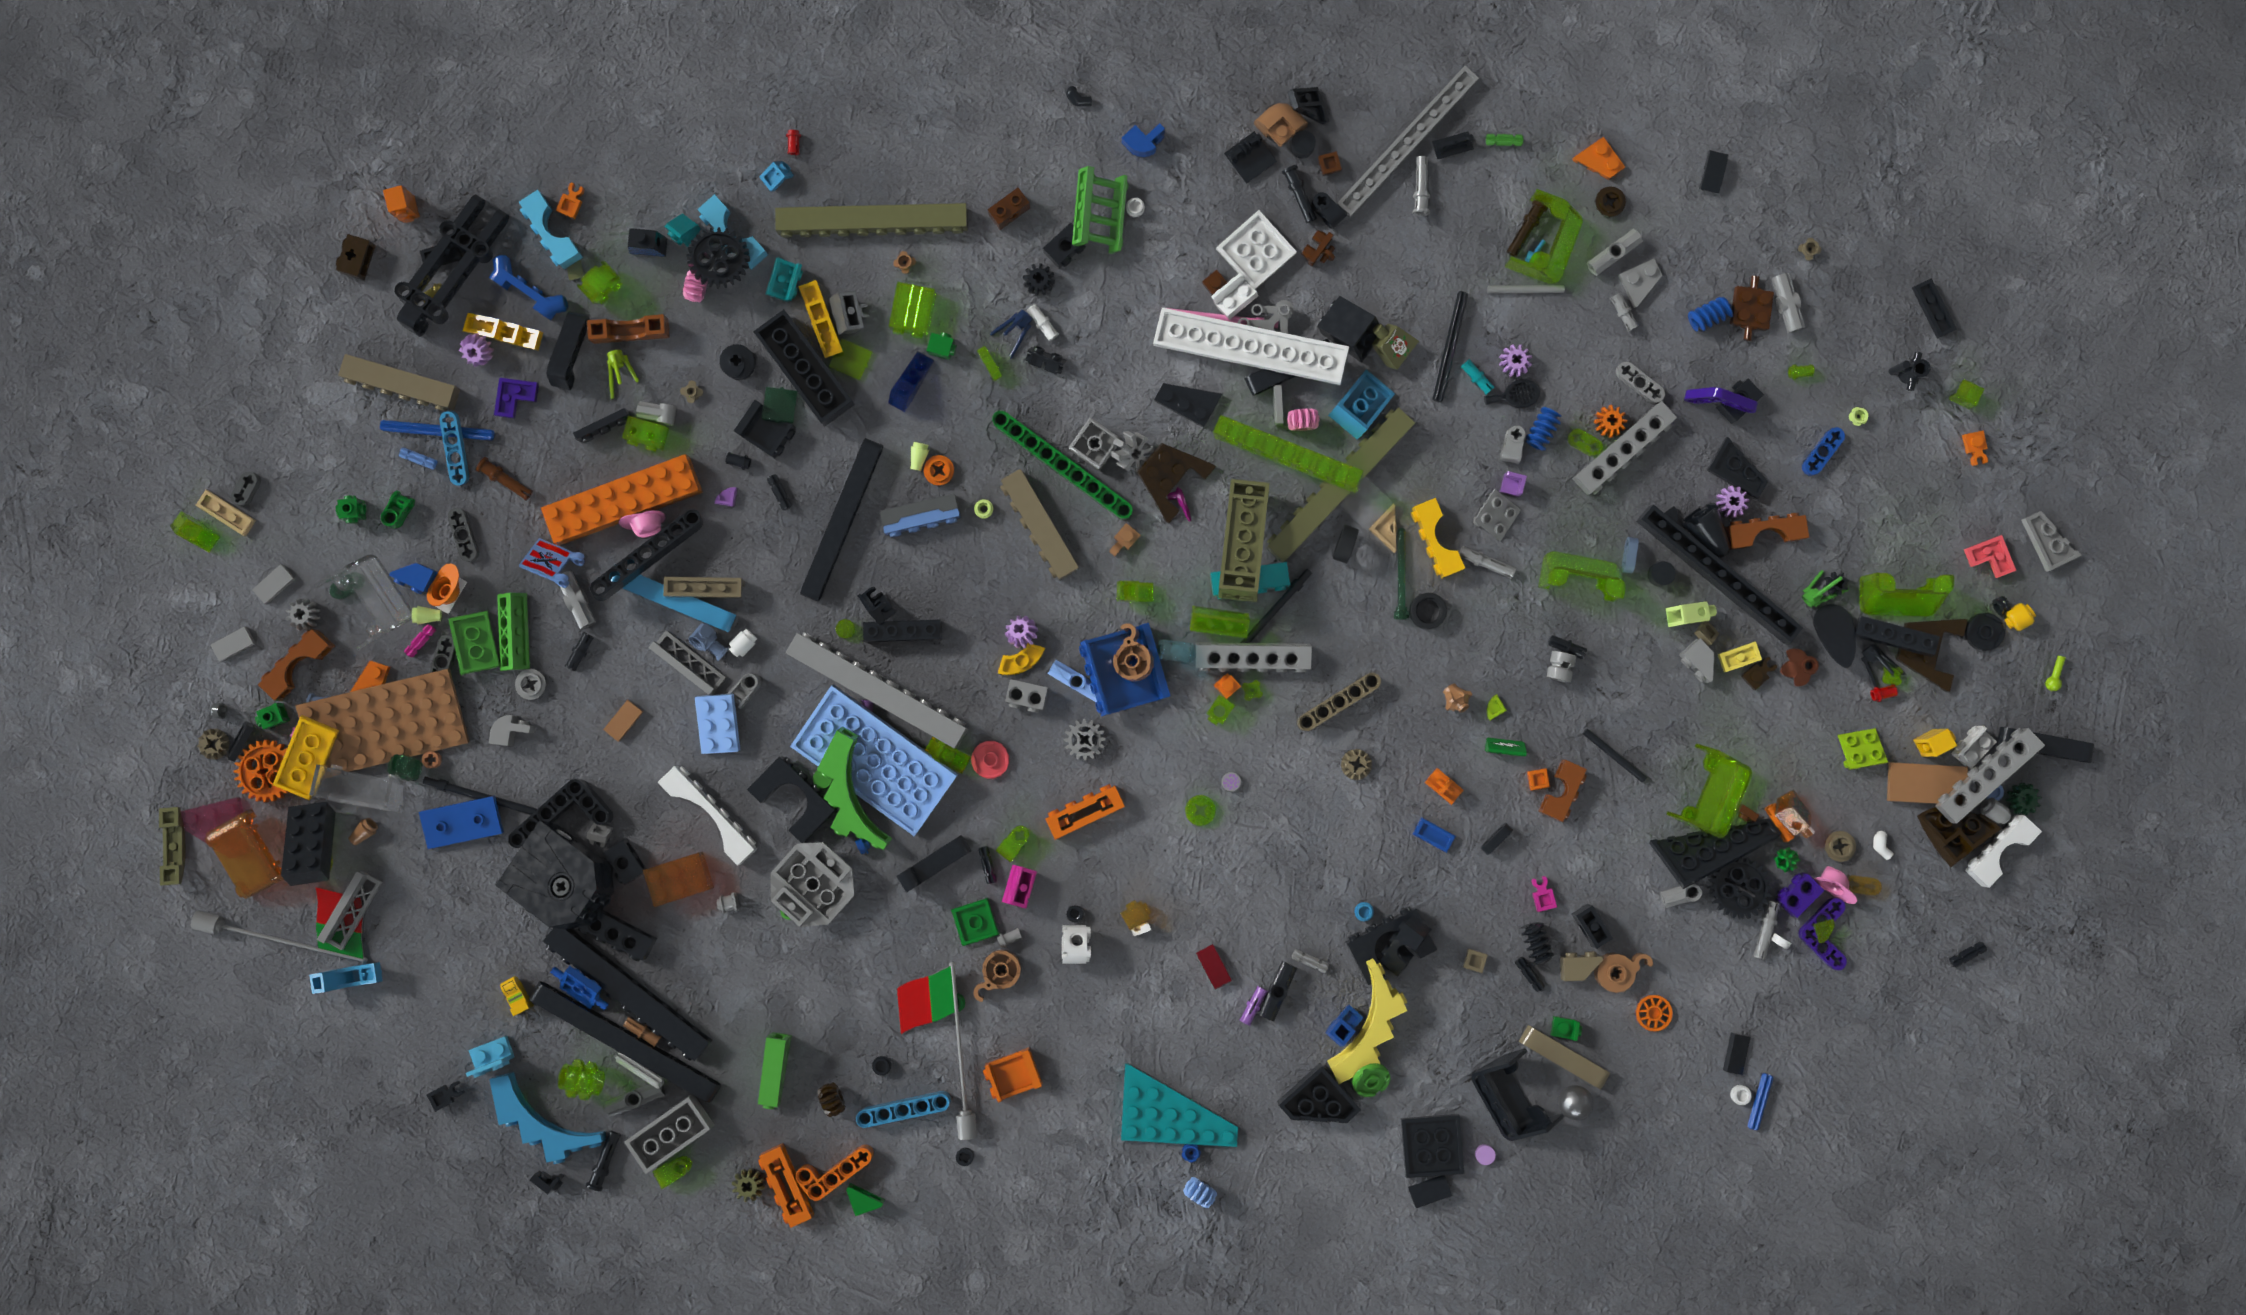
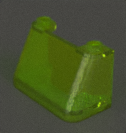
[1538,551,1626,602]
[1859,573,1954,617]

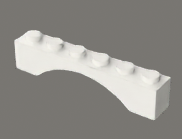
[658,766,758,866]

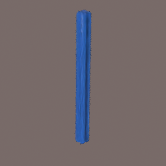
[380,420,495,441]

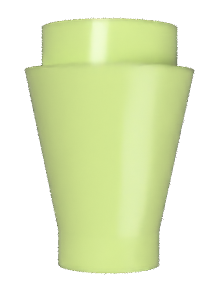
[910,442,929,471]
[412,606,442,625]

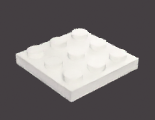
[1216,210,1297,290]

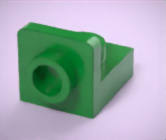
[1550,1016,1582,1041]

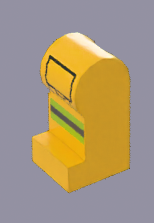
[500,976,534,1016]

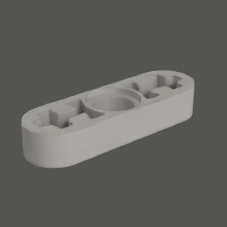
[1616,362,1665,404]

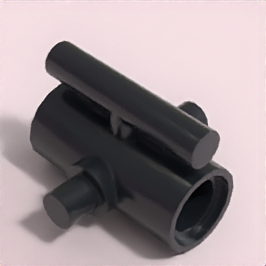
[1889,352,1931,391]

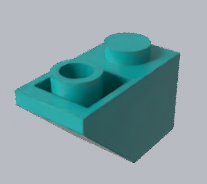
[664,213,701,247]

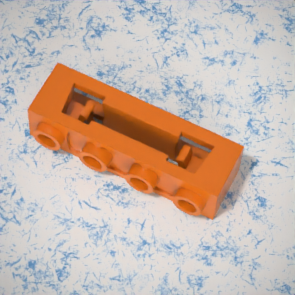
[1045,784,1125,840]
[758,1143,814,1228]

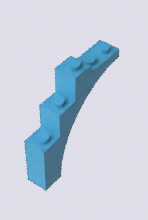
[489,1072,607,1164]

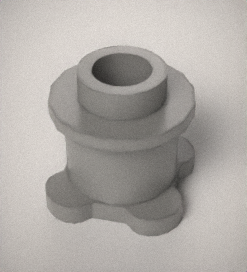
[717,892,740,914]

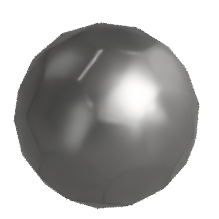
[1558,1085,1593,1120]

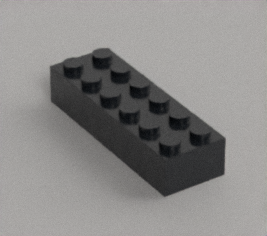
[753,309,855,427]

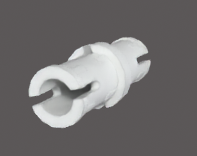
[1027,304,1059,342]

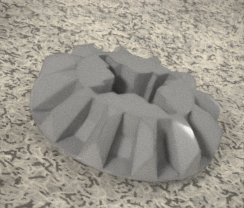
[515,669,547,700]

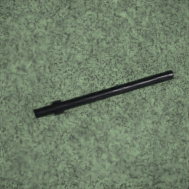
[1231,569,1312,658]
[423,776,537,815]

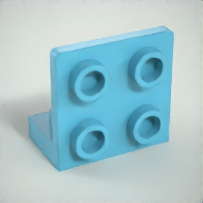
[466,1036,515,1078]

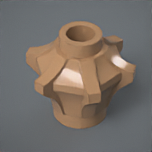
[1443,683,1472,713]

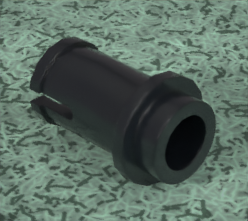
[725,452,751,470]

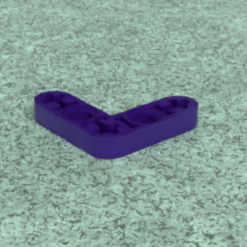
[1684,387,1758,413]
[1798,897,1847,970]

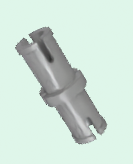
[1610,292,1639,332]

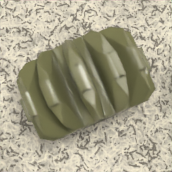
[732,1168,765,1202]

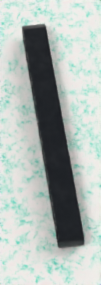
[529,981,721,1103]

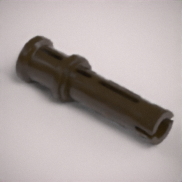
[1506,200,1548,258]

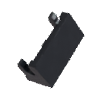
[857,587,896,625]

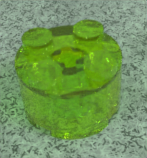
[577,261,623,305]

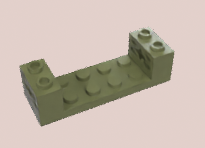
[1218,479,1270,602]

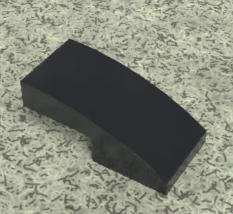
[1699,150,1728,193]

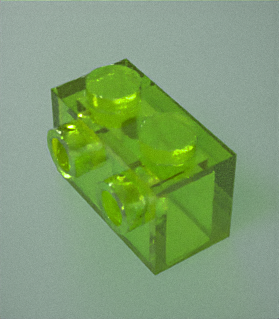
[622,416,669,452]

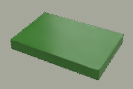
[448,611,500,675]

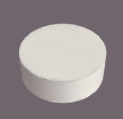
[1771,933,1792,949]
[1730,1085,1752,1105]

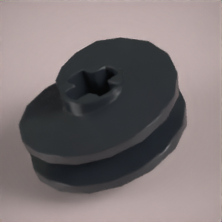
[719,344,756,380]

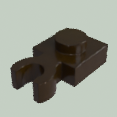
[1741,657,1777,690]

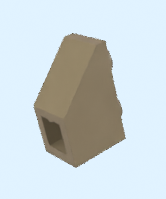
[1560,951,1603,981]

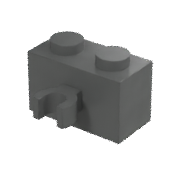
[829,291,870,336]

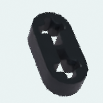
[1480,823,1513,855]

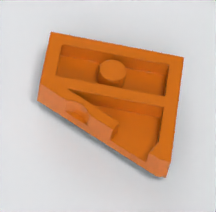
[1572,137,1625,180]

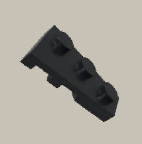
[1154,383,1222,428]
[1707,437,1768,499]

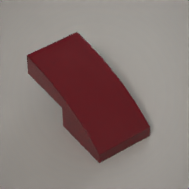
[1196,944,1232,990]

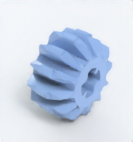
[1183,1177,1217,1208]

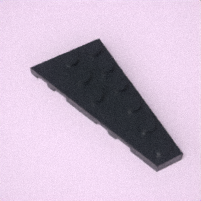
[1649,818,1782,889]

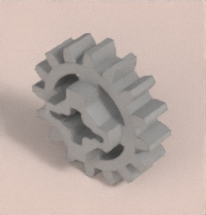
[1064,719,1106,761]

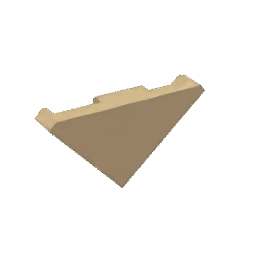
[1369,503,1397,553]

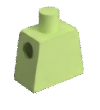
[1665,601,1717,627]

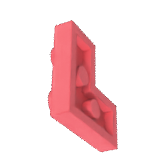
[1964,535,2016,578]

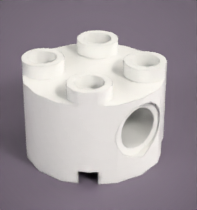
[1062,925,1091,964]

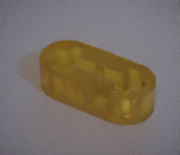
[1847,875,1882,896]

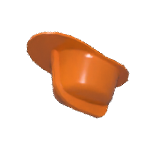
[427,563,460,606]

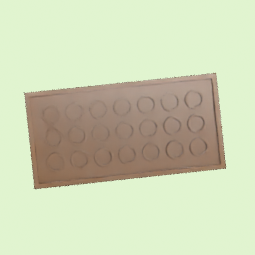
[295,668,470,779]

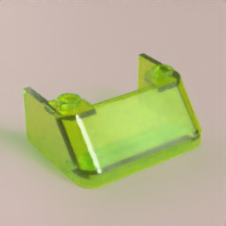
[1504,189,1583,284]
[1666,744,1752,838]

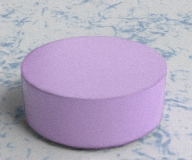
[1475,1144,1495,1165]

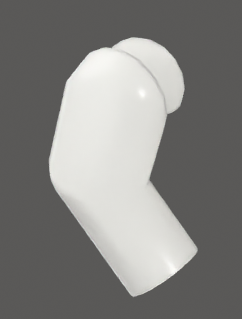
[1873,831,1894,860]

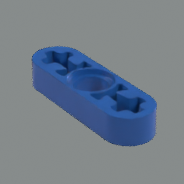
[1802,427,1845,476]

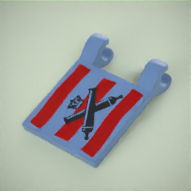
[519,538,585,588]

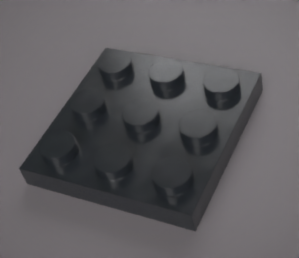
[1401,1114,1464,1178]

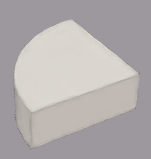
[1131,922,1151,936]

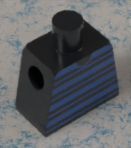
[628,228,668,257]

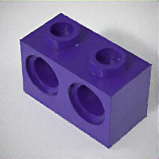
[1775,873,1825,918]

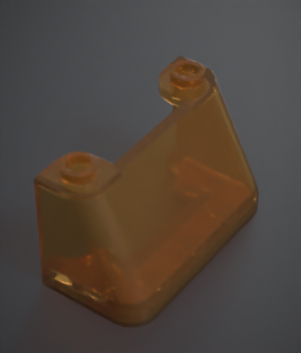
[205,809,284,899]

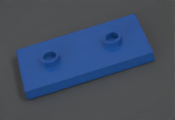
[419,795,504,849]

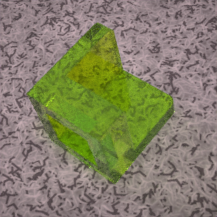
[1949,380,1984,409]

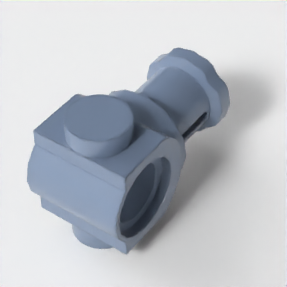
[689,623,729,661]

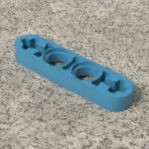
[440,411,469,486]

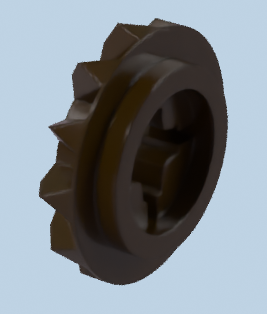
[1595,186,1626,217]

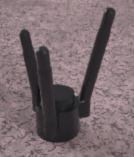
[1861,644,1905,687]

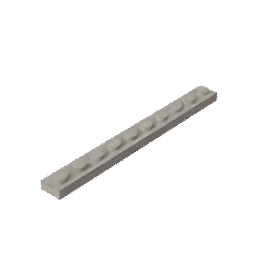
[1337,66,1479,218]

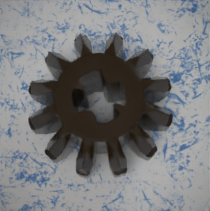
[817,1082,846,1117]

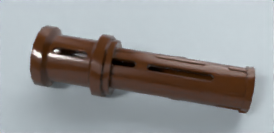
[476,457,533,501]

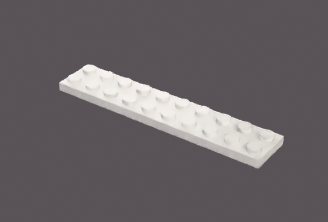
[1153,308,1349,385]

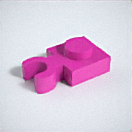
[1532,876,1557,912]

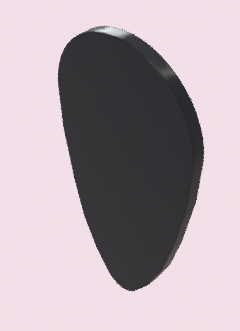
[1813,604,1856,668]

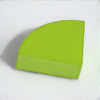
[1487,694,1507,720]

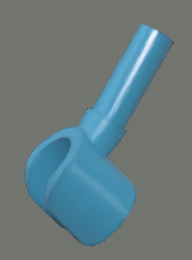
[1525,240,1546,263]

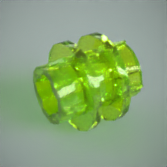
[558,1059,605,1101]

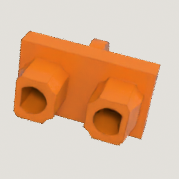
[1424,768,1464,805]

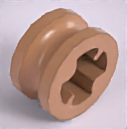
[422,751,442,768]

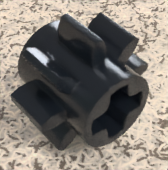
[1823,572,1849,596]

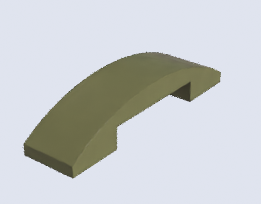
[159,807,186,886]

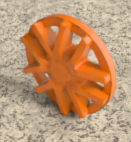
[1635,995,1673,1031]

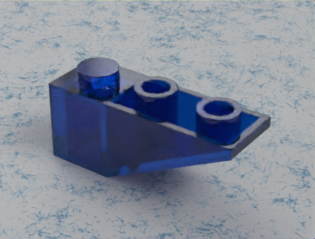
[888,351,934,412]

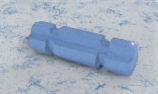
[399,448,437,470]

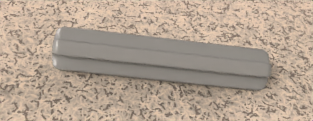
[616,1053,664,1089]

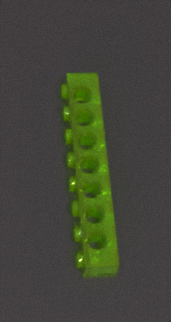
[1213,415,1363,493]

